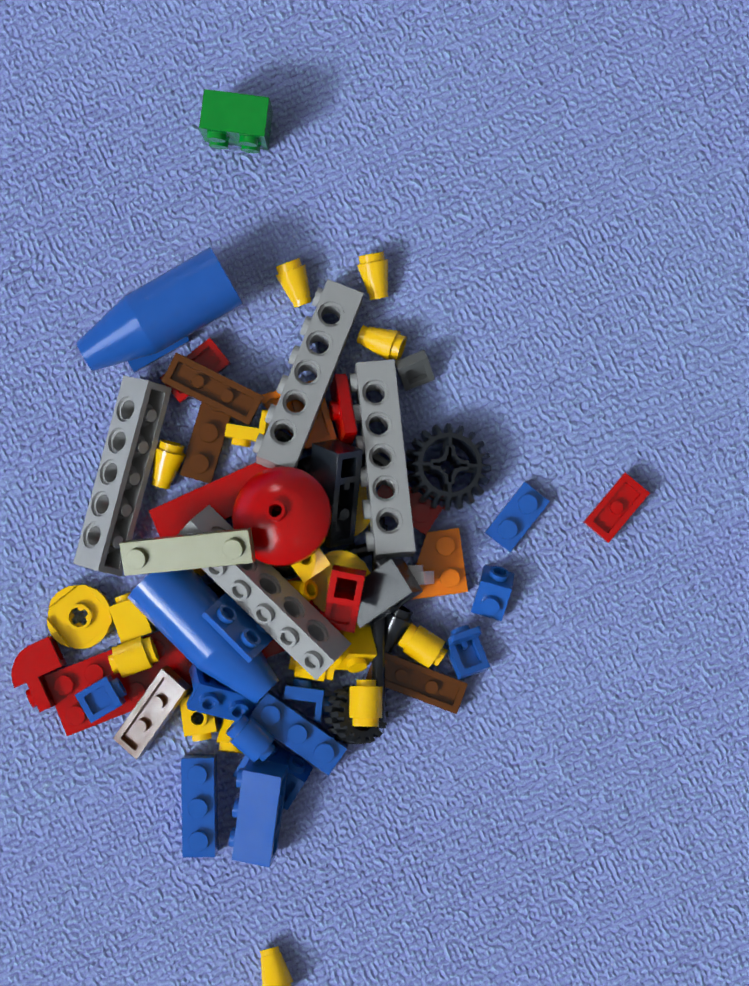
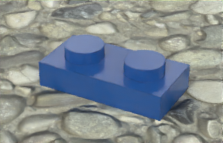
[484,482,550,552]

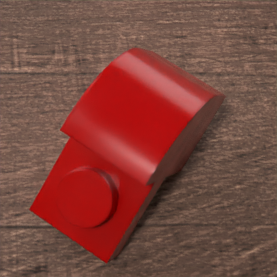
[324,564,366,633]
[11,636,67,712]

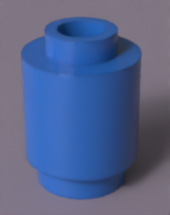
[226,714,275,762]

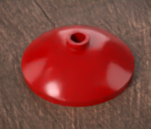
[232,466,332,566]

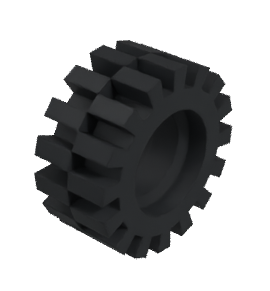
[325,685,388,744]

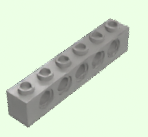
[253,279,364,468]
[349,359,416,560]
[73,375,172,576]
[178,505,351,680]

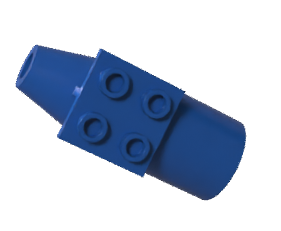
[76,247,243,373]
[127,569,279,704]

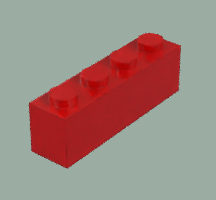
[149,462,269,537]

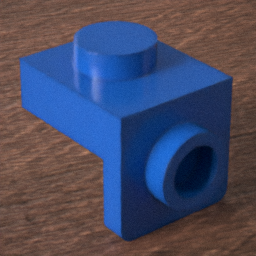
[471,565,515,621]
[444,625,490,680]
[75,674,127,723]
[284,679,330,722]

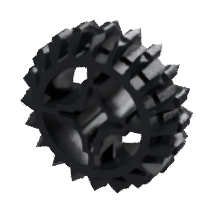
[405,423,491,511]

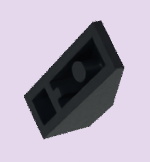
[309,439,363,548]

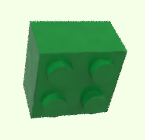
[199,89,273,153]

